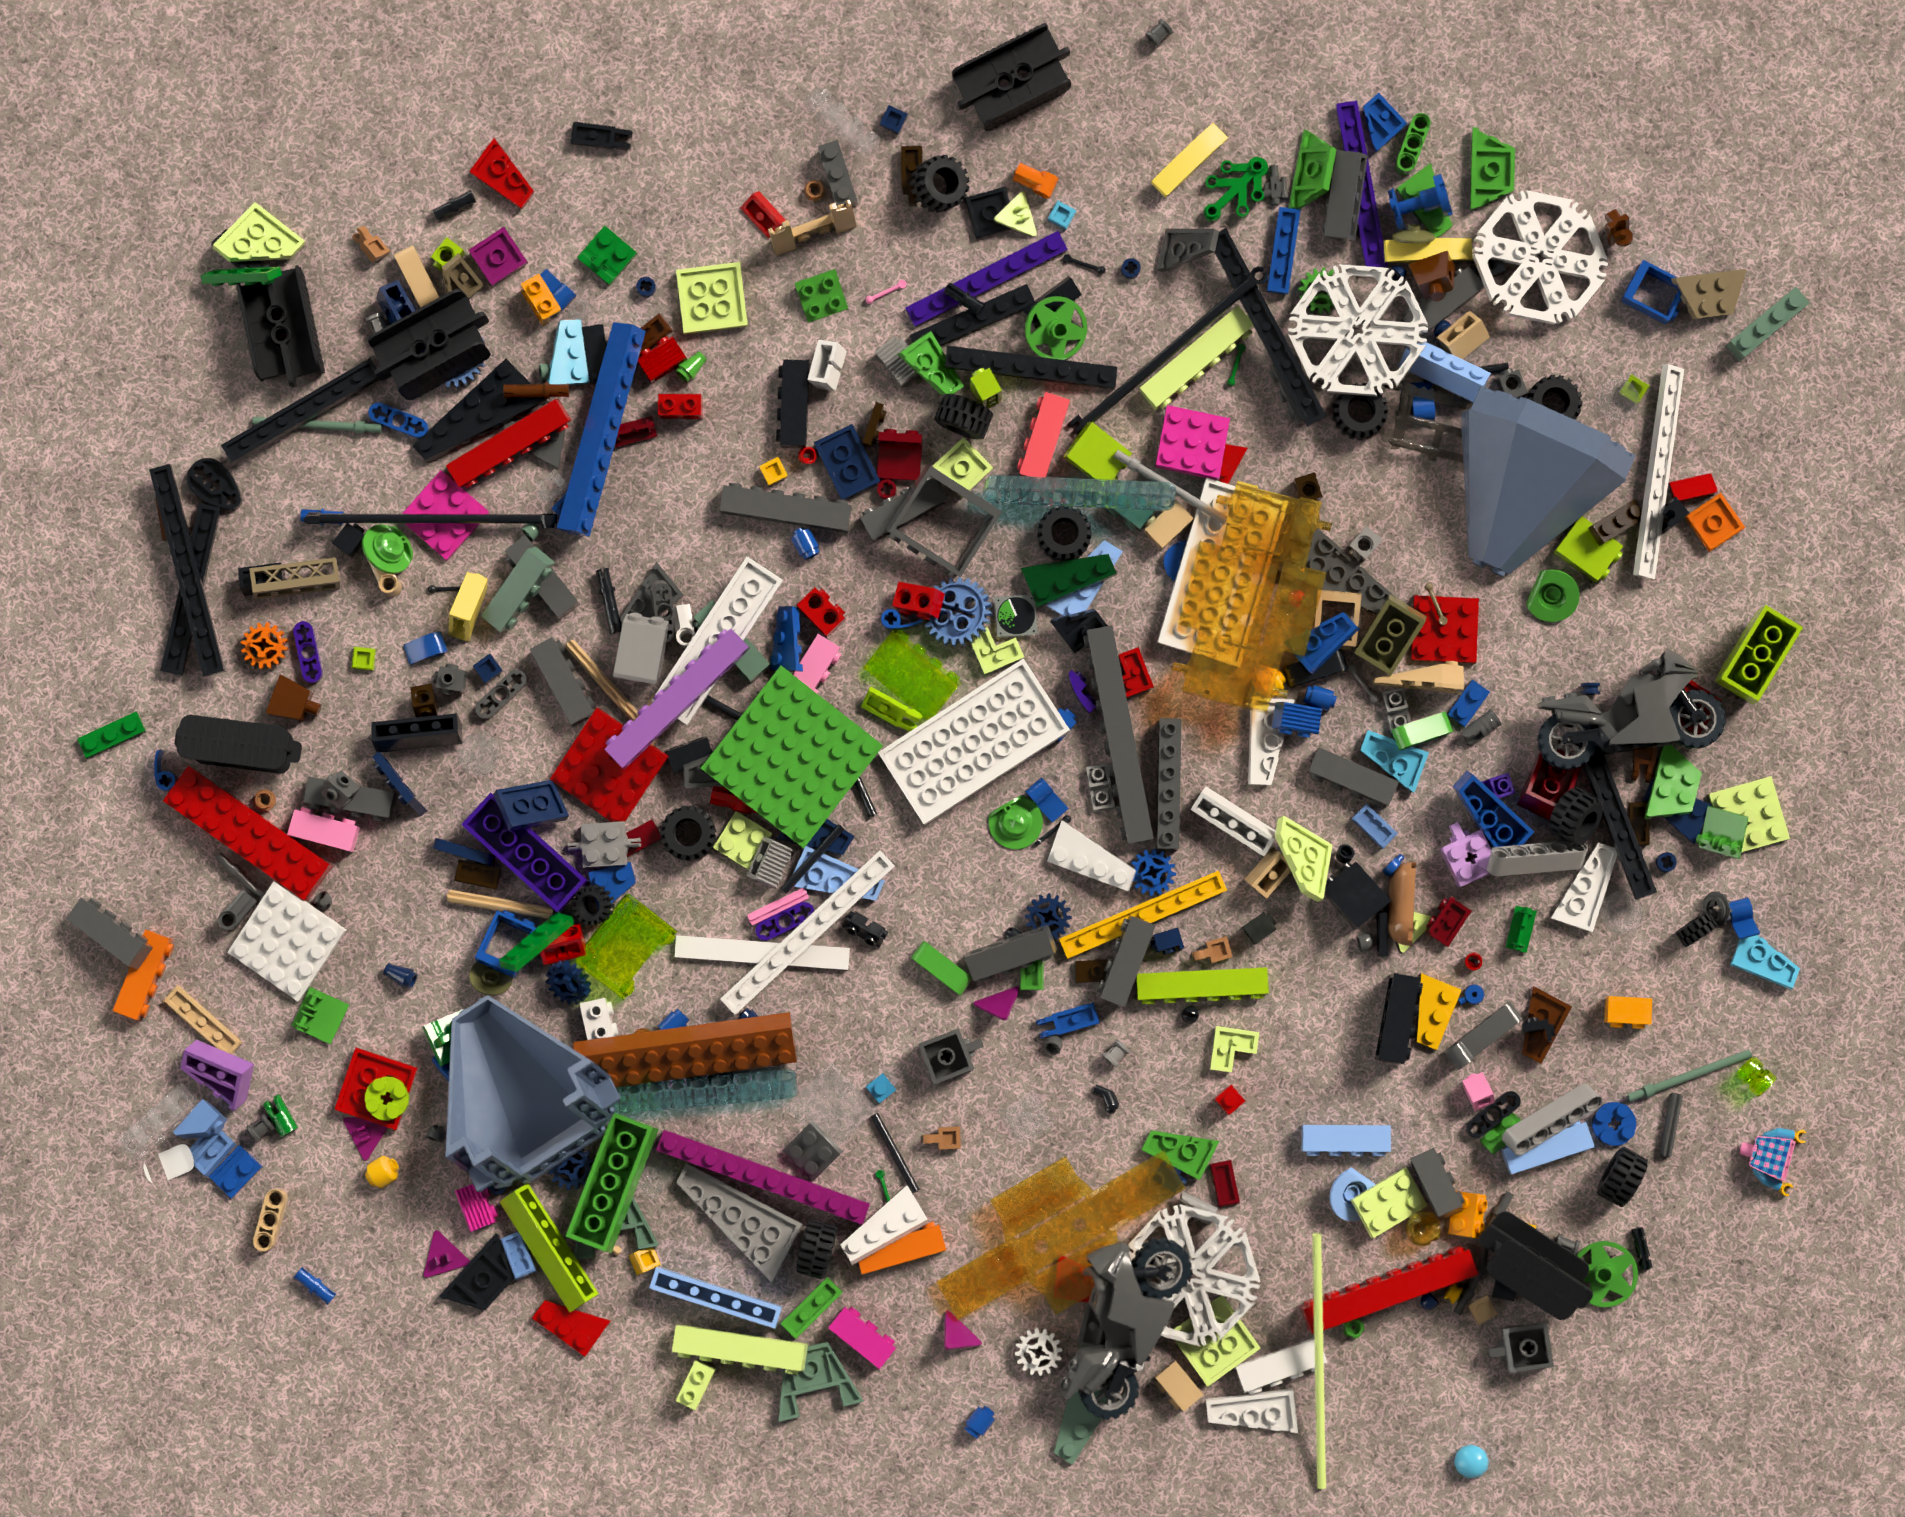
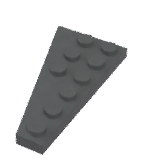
[1270,508,1396,614]

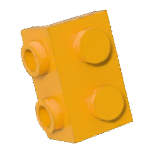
[1448,1191,1487,1238]

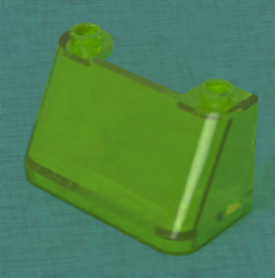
[575,893,678,1000]

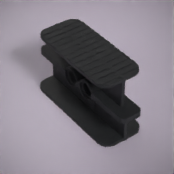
[951,23,1071,131]
[236,264,325,388]
[368,289,491,400]
[174,715,302,774]
[1479,1211,1593,1320]

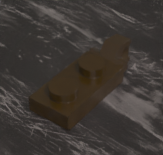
[901,146,923,206]

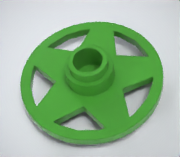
[1025,296,1087,360]
[1577,1241,1638,1307]

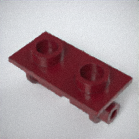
[615,416,658,447]

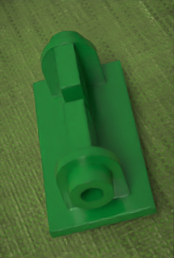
[1505,906,1537,953]

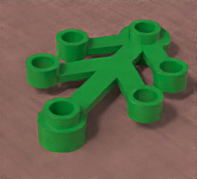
[1204,157,1268,223]

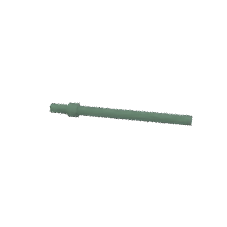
[253,417,382,434]
[1627,1049,1752,1102]

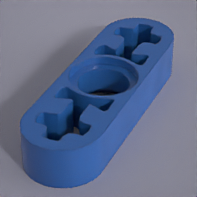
[368,403,429,439]

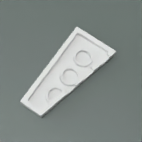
[1248,698,1294,786]
[1550,843,1617,932]
[840,1186,929,1265]
[1205,1389,1298,1433]

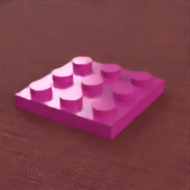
[1155,405,1230,481]
[402,470,490,561]

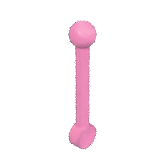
[865,280,907,304]

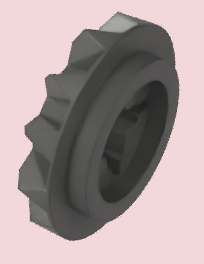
[1703,891,1733,926]

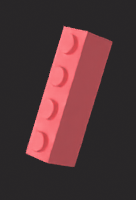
[1017,392,1070,484]

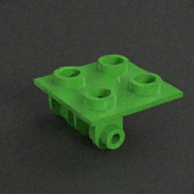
[795,269,848,323]
[1696,806,1749,859]
[292,987,349,1044]

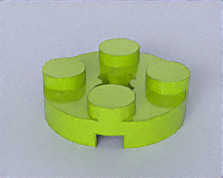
[365,1077,410,1120]

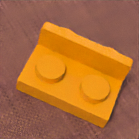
[520,274,561,326]

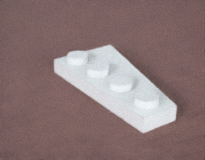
[1047,821,1136,891]

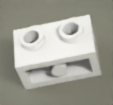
[580,998,619,1040]

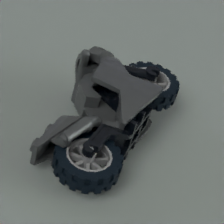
[1537,648,1726,770]
[1060,1238,1192,1420]

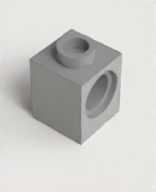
[1348,526,1382,562]

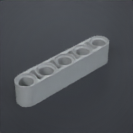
[1486,841,1588,876]
[1502,1084,1602,1155]

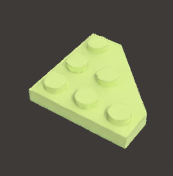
[213,202,305,262]
[1275,816,1332,902]

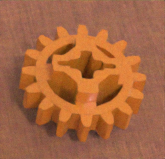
[241,622,289,670]

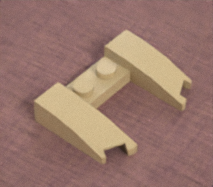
[768,200,857,256]

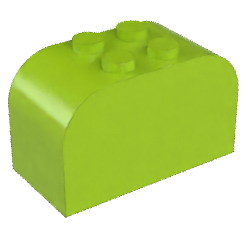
[1715,605,1803,705]

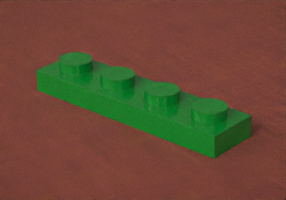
[200,267,282,286]
[499,912,574,972]

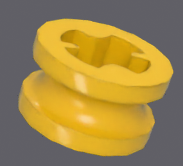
[1443,1283,1463,1304]

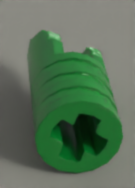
[263,1094,298,1138]

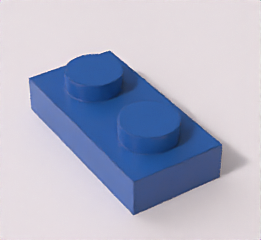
[1447,679,1490,728]

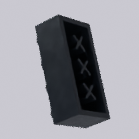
[1375,973,1423,1065]

